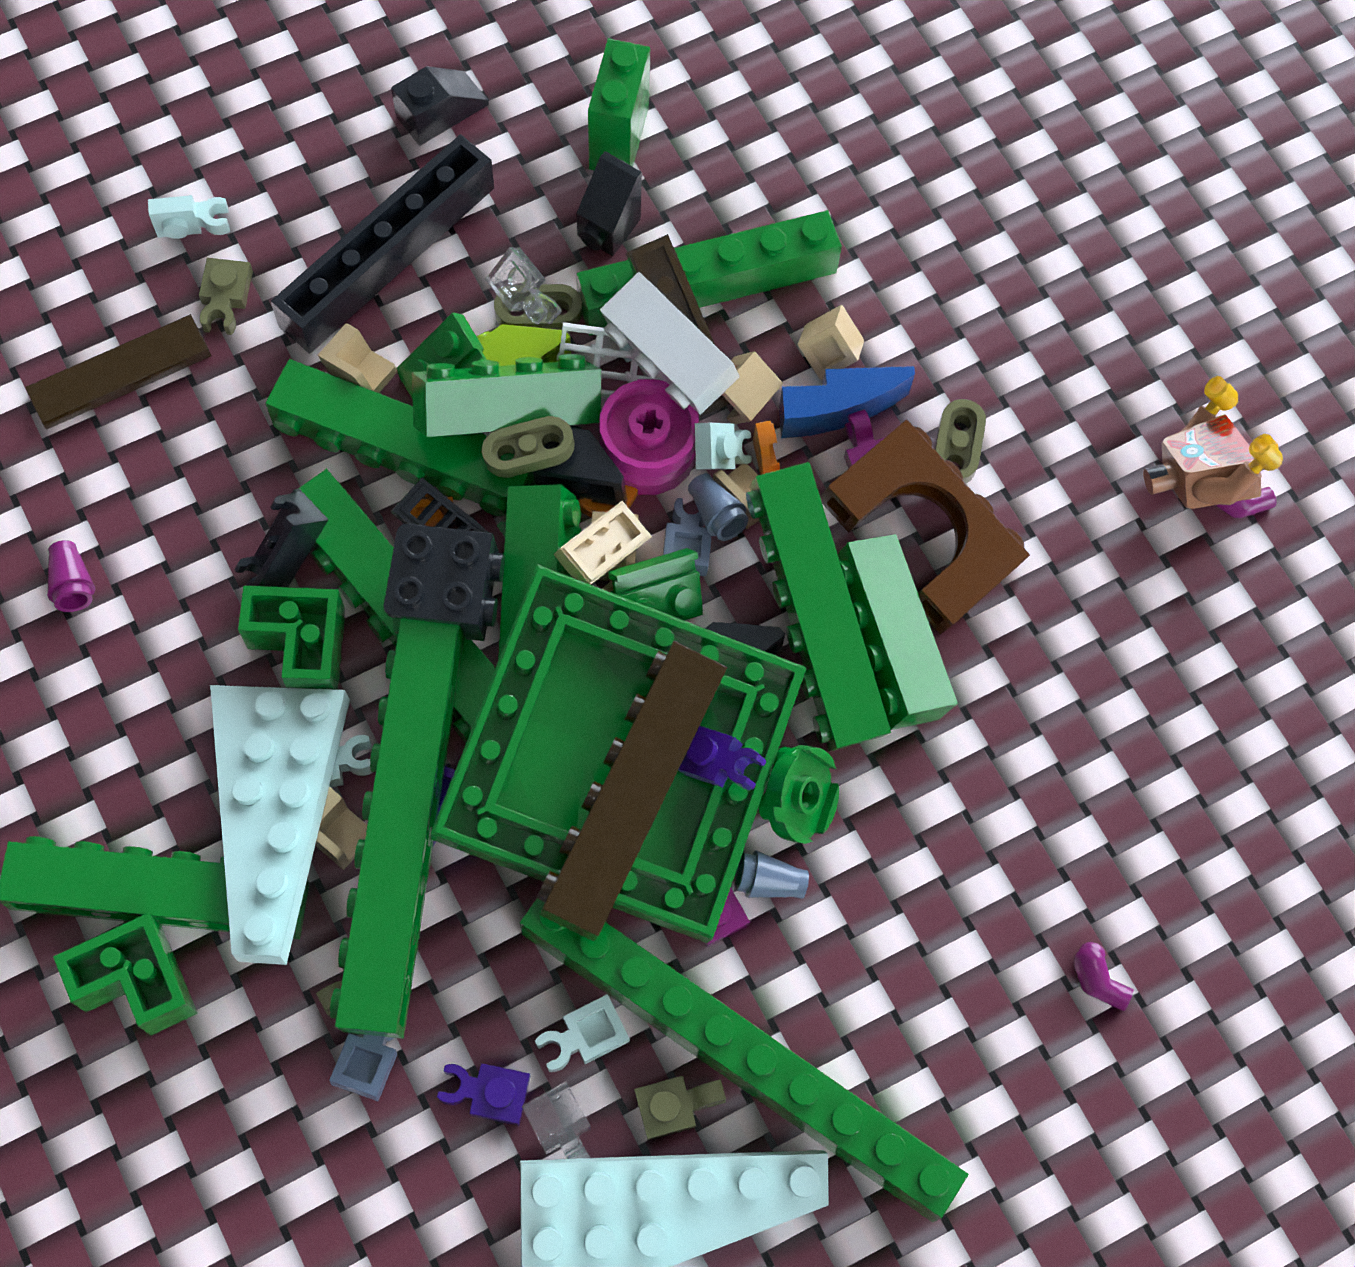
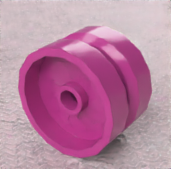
[600,379,699,495]

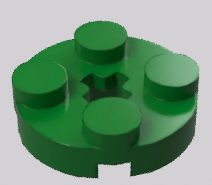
[759,745,839,844]

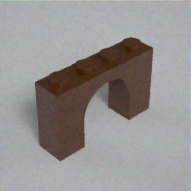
[820,419,1030,635]

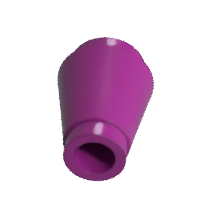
[47,540,95,612]

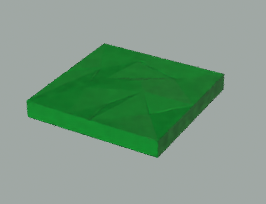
[430,564,807,943]

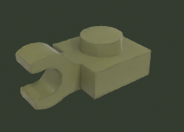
[634,1076,726,1141]

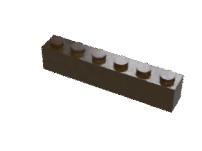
[536,641,727,942]

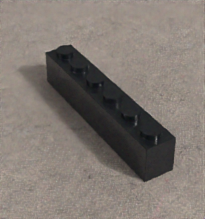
[270,134,494,354]

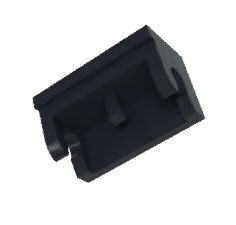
[234,489,329,587]

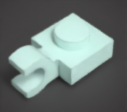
[148,195,230,239]

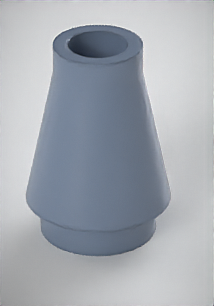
[688,473,748,541]
[734,850,809,899]

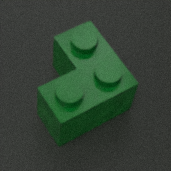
[238,586,345,690]
[53,913,198,1035]

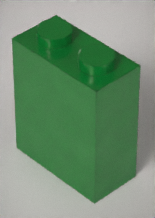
[588,38,650,171]

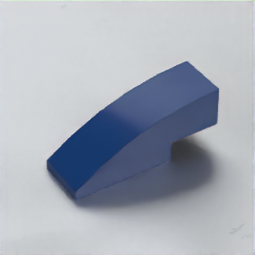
[779,366,915,439]

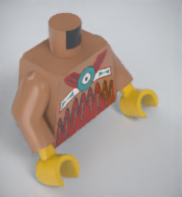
[1143,376,1283,509]

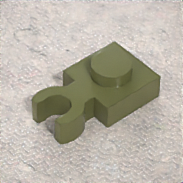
[199,258,253,335]

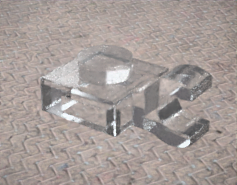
[485,247,562,324]
[522,1082,591,1159]

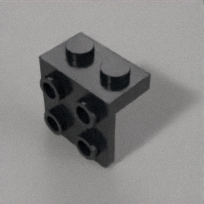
[383,524,505,641]

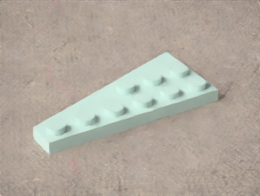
[210,685,350,965]
[520,1150,829,1267]

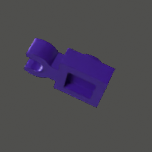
[678,726,767,790]
[437,1063,531,1126]

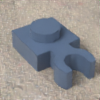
[663,498,711,576]
[329,1033,397,1101]

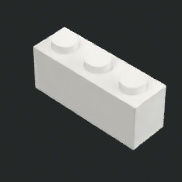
[600,272,739,415]

